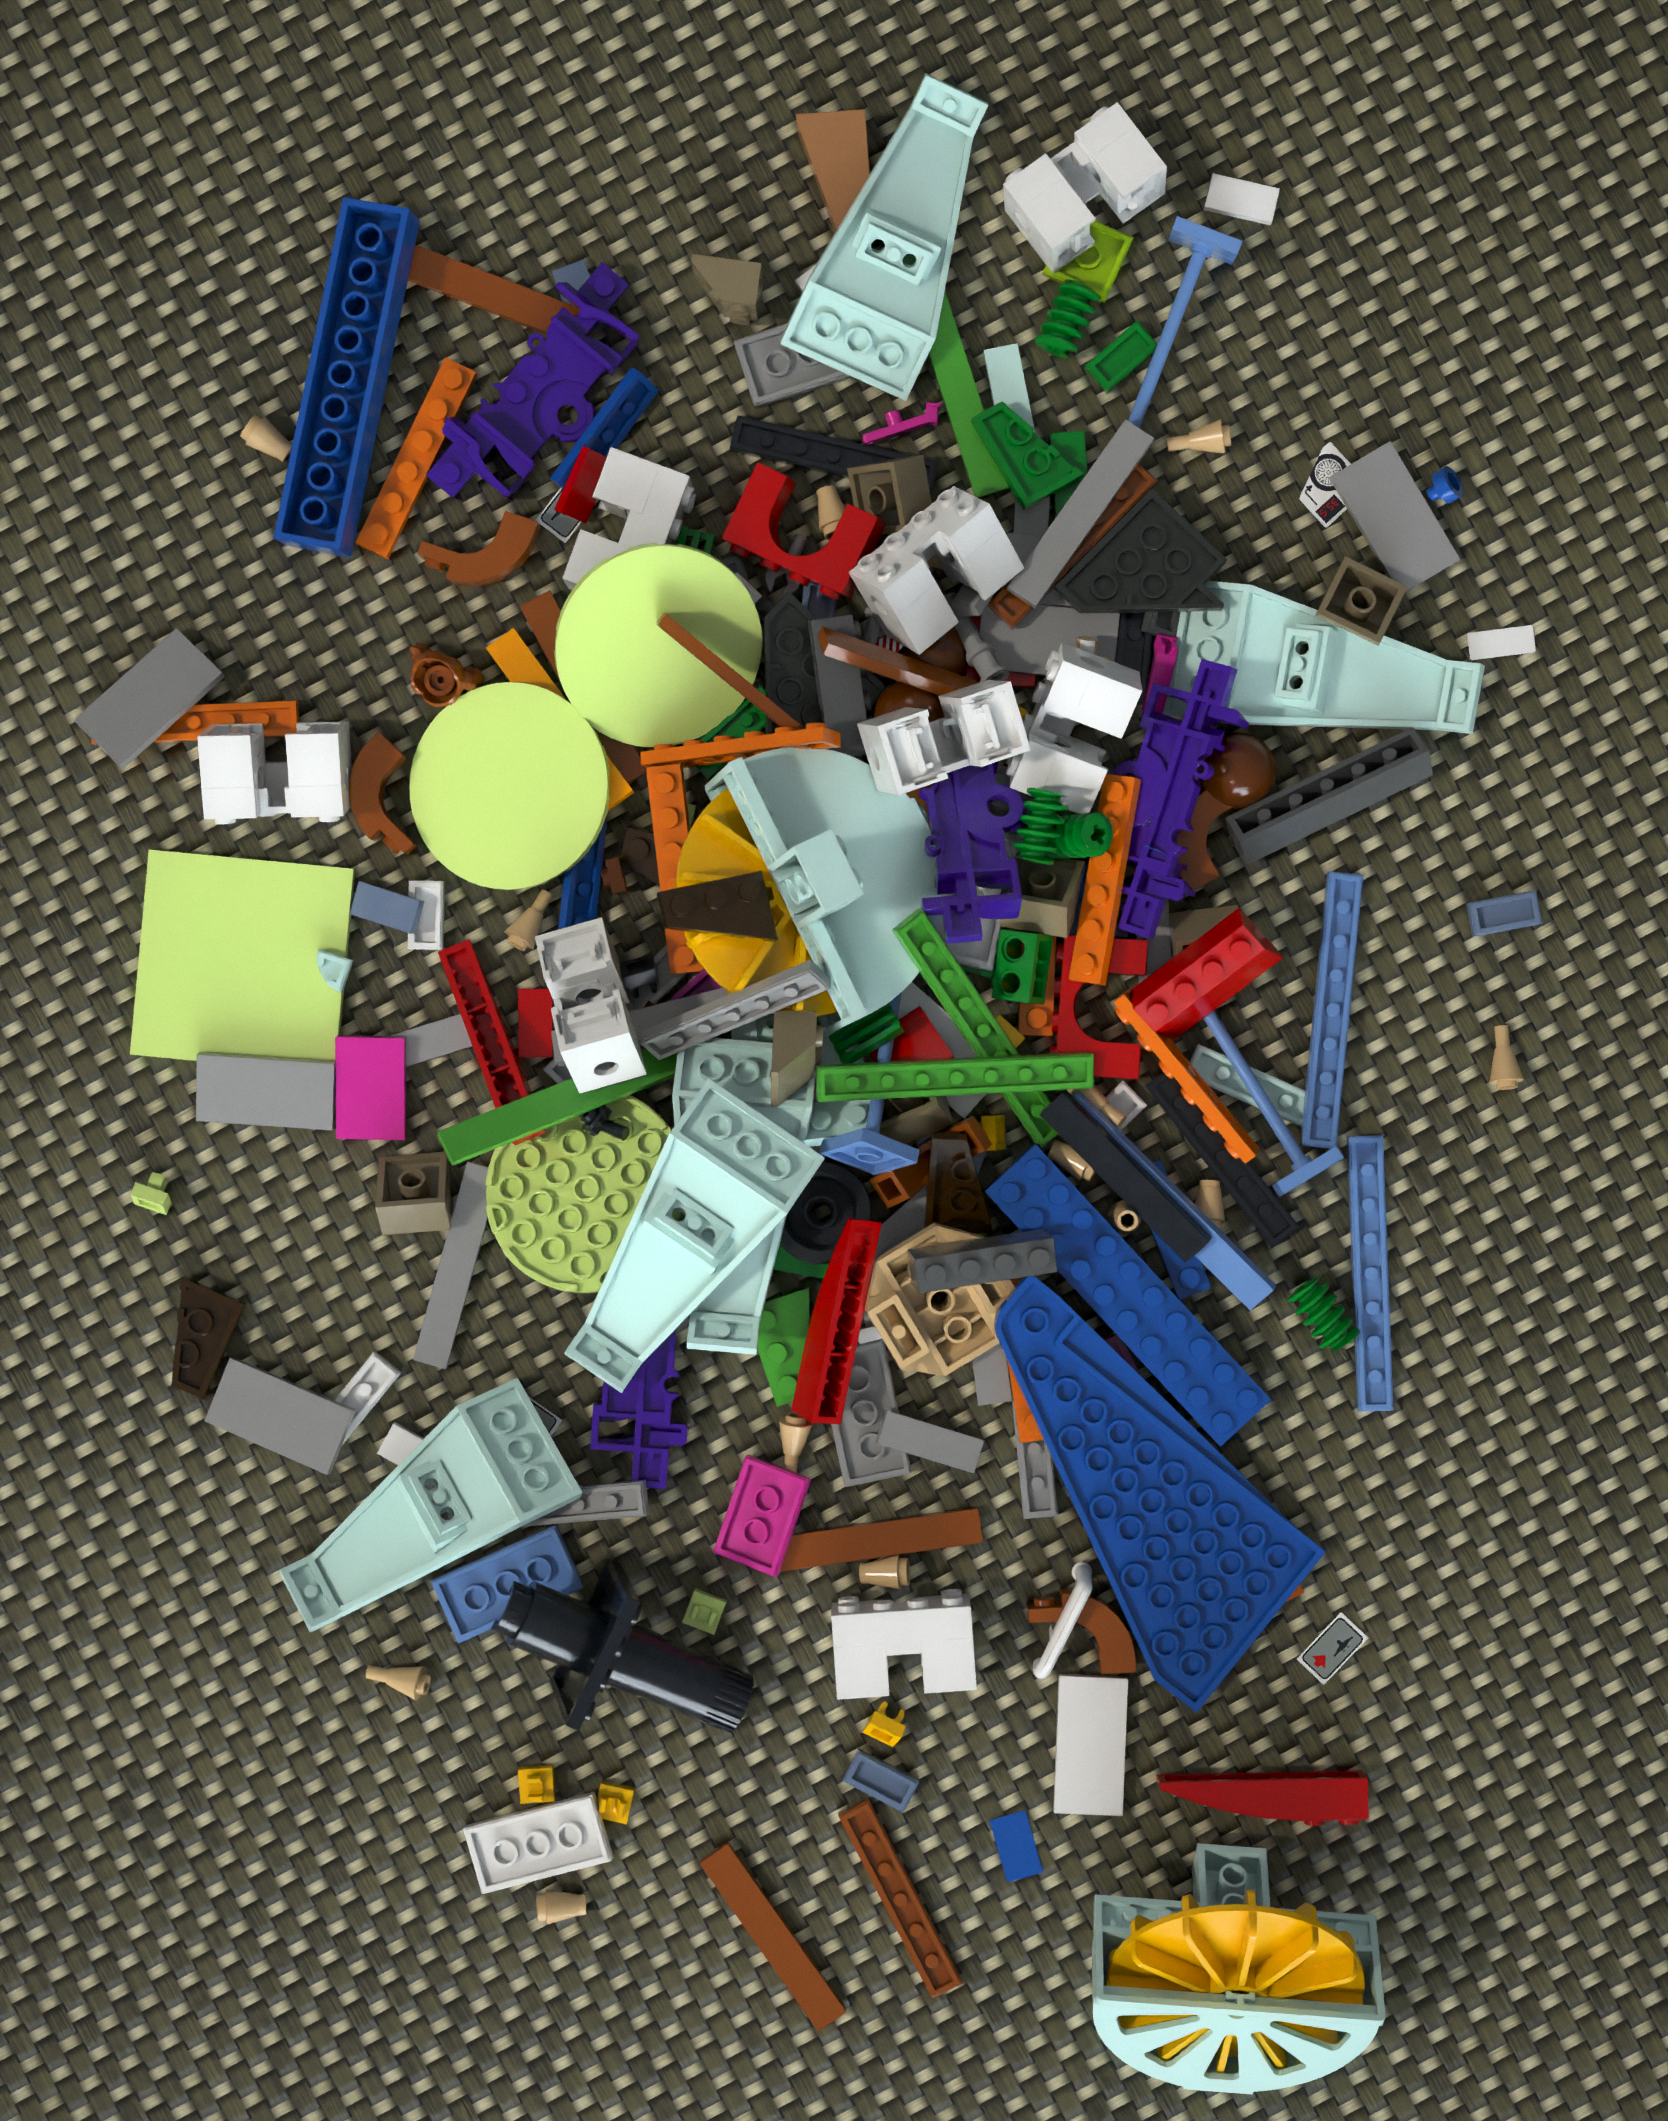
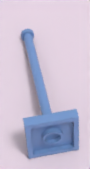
[1128,216,1243,428]
[820,992,919,1175]
[1203,1011,1344,1198]

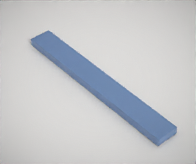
[1300,871,1363,1149]
[1073,1090,1276,1310]
[1347,1135,1393,1412]

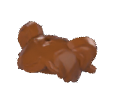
[410,642,485,707]

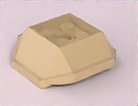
[864,1223,1015,1376]

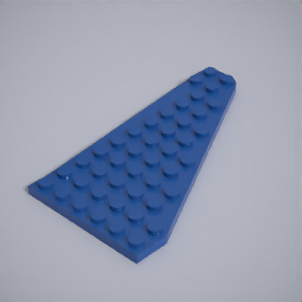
[994,1276,1326,1713]

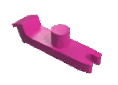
[862,402,941,446]
[1141,633,1178,716]

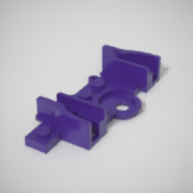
[426,262,640,501]
[1110,659,1249,939]
[919,761,1027,944]
[590,1322,689,1489]

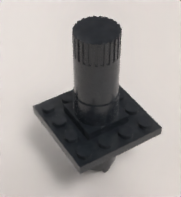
[491,1559,754,1733]

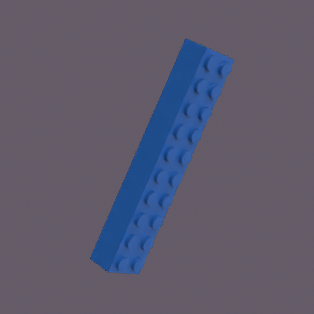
[273,197,420,558]
[983,1143,1271,1447]

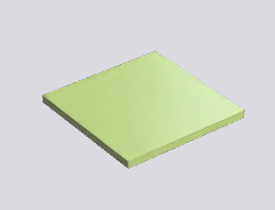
[130,850,355,1061]

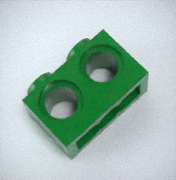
[991,929,1053,1004]

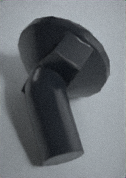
[581,1105,630,1140]

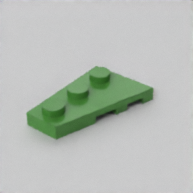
[757,1287,810,1407]

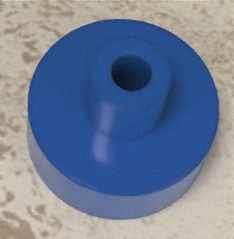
[1427,466,1464,504]

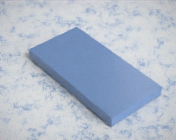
[430,1524,584,1644]

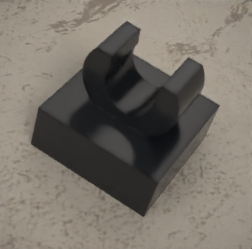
[620,954,658,998]

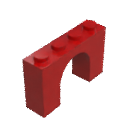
[722,462,886,601]
[1050,935,1149,1079]

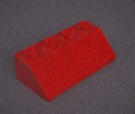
[1130,908,1283,1040]

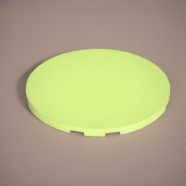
[554,543,762,747]
[409,682,610,890]
[485,1095,683,1293]

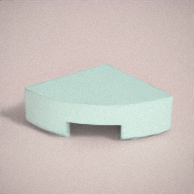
[317,949,353,993]

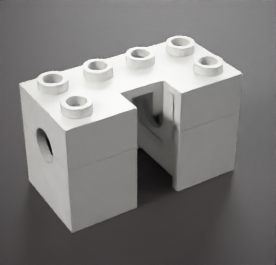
[1003,102,1167,273]
[562,447,697,590]
[848,486,1024,655]
[1006,642,1142,814]
[857,680,1031,795]
[197,721,352,824]
[535,917,647,1094]
[831,1589,977,1700]

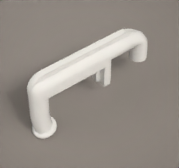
[1033,1562,1092,1679]

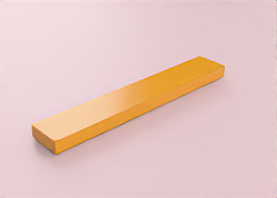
[486,628,634,811]

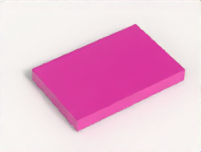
[335,1035,407,1140]
[713,1455,811,1577]

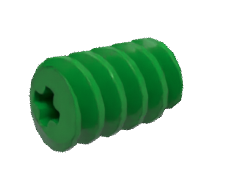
[1034,279,1101,359]
[1012,788,1069,865]
[1046,812,1113,859]
[1287,1274,1360,1352]

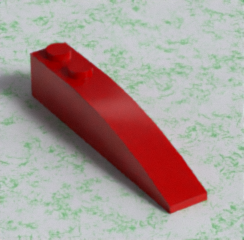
[438,939,547,1145]
[791,1218,882,1424]
[1156,1770,1369,1826]

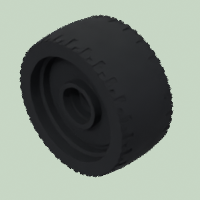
[780,1161,873,1265]

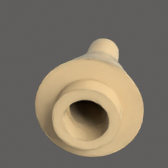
[1167,419,1232,454]
[504,889,554,951]
[1489,1025,1524,1090]
[1067,1085,1126,1127]
[779,1412,813,1473]
[366,1665,431,1701]

